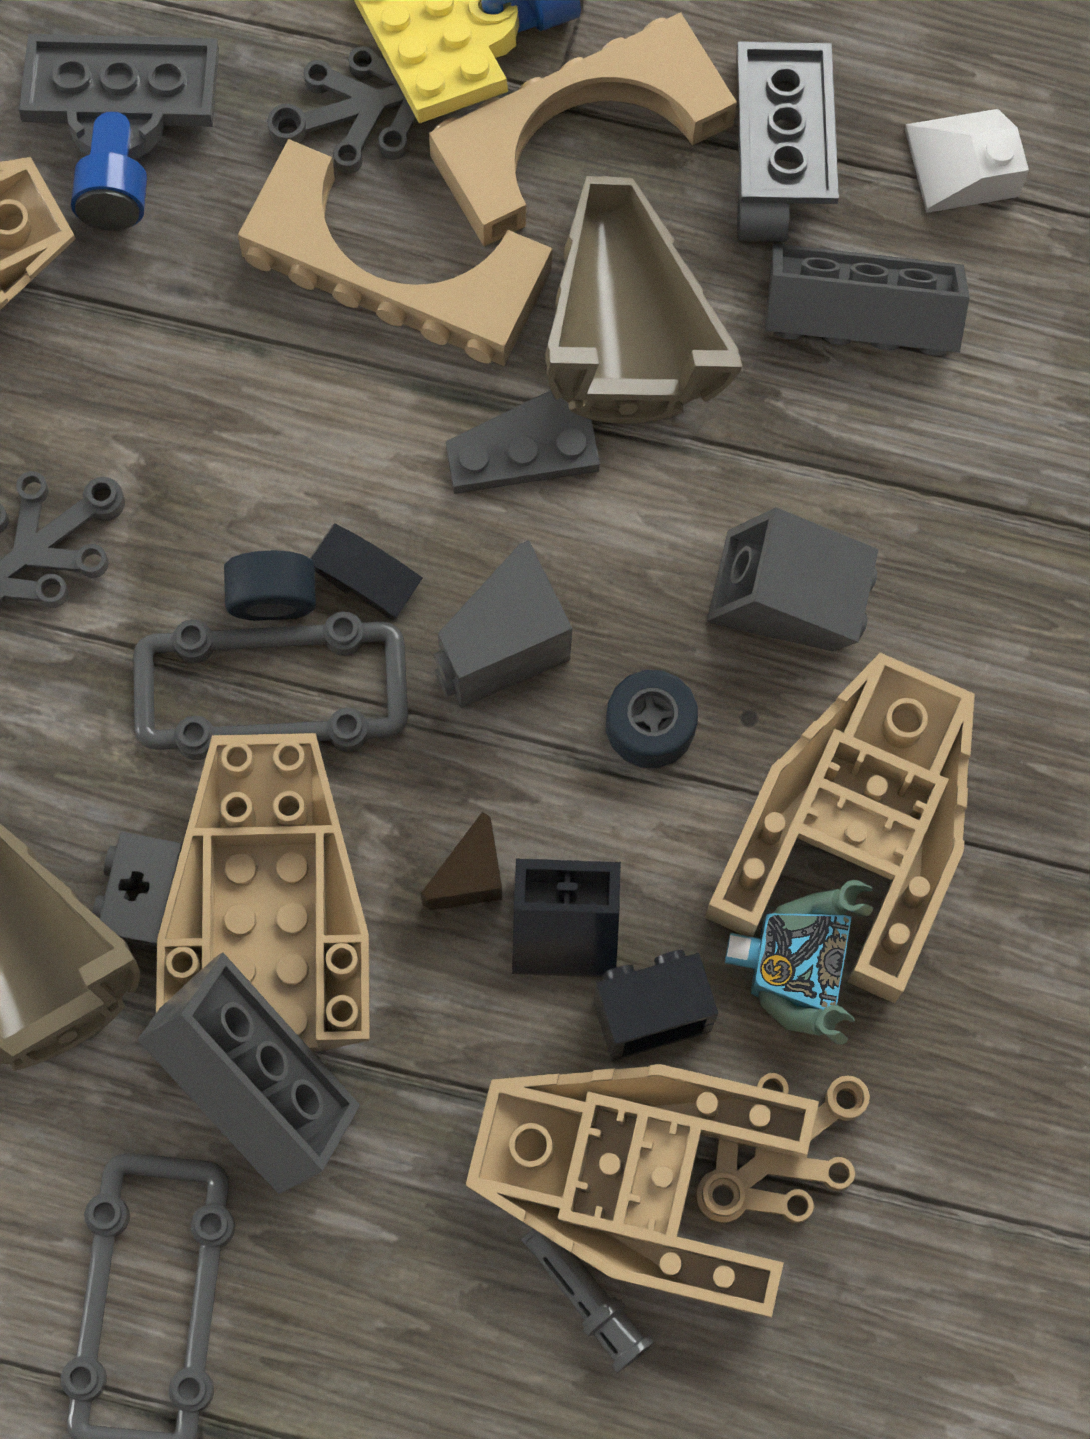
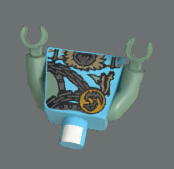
[725,880,873,1045]

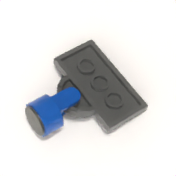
[19,34,219,231]

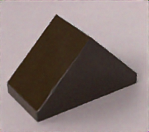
[421,811,502,911]

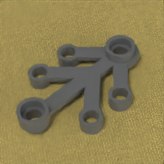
[267,46,416,174]
[0,471,125,608]

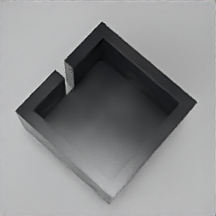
[593,950,719,1062]

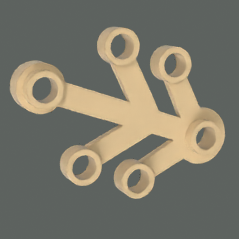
[696,1073,870,1224]

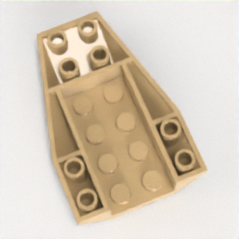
[156,733,370,1052]

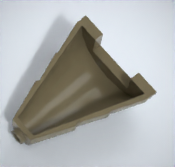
[545,176,743,424]
[0,824,140,1071]

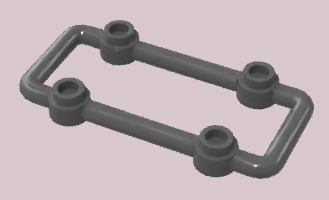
[133,611,408,760]
[61,1153,235,1439]

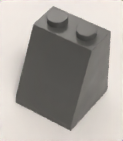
[707,507,879,652]
[433,540,573,708]

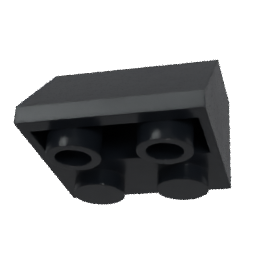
[512,858,621,977]

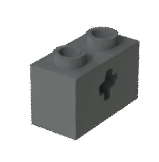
[92,832,182,953]

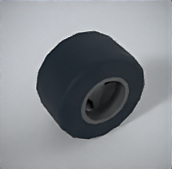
[224,550,316,621]
[606,670,698,768]

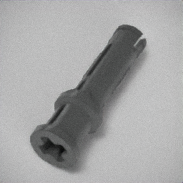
[521,1229,655,1373]

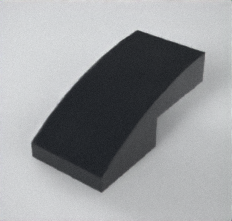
[310,523,423,620]

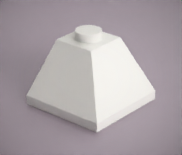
[905,109,1029,213]

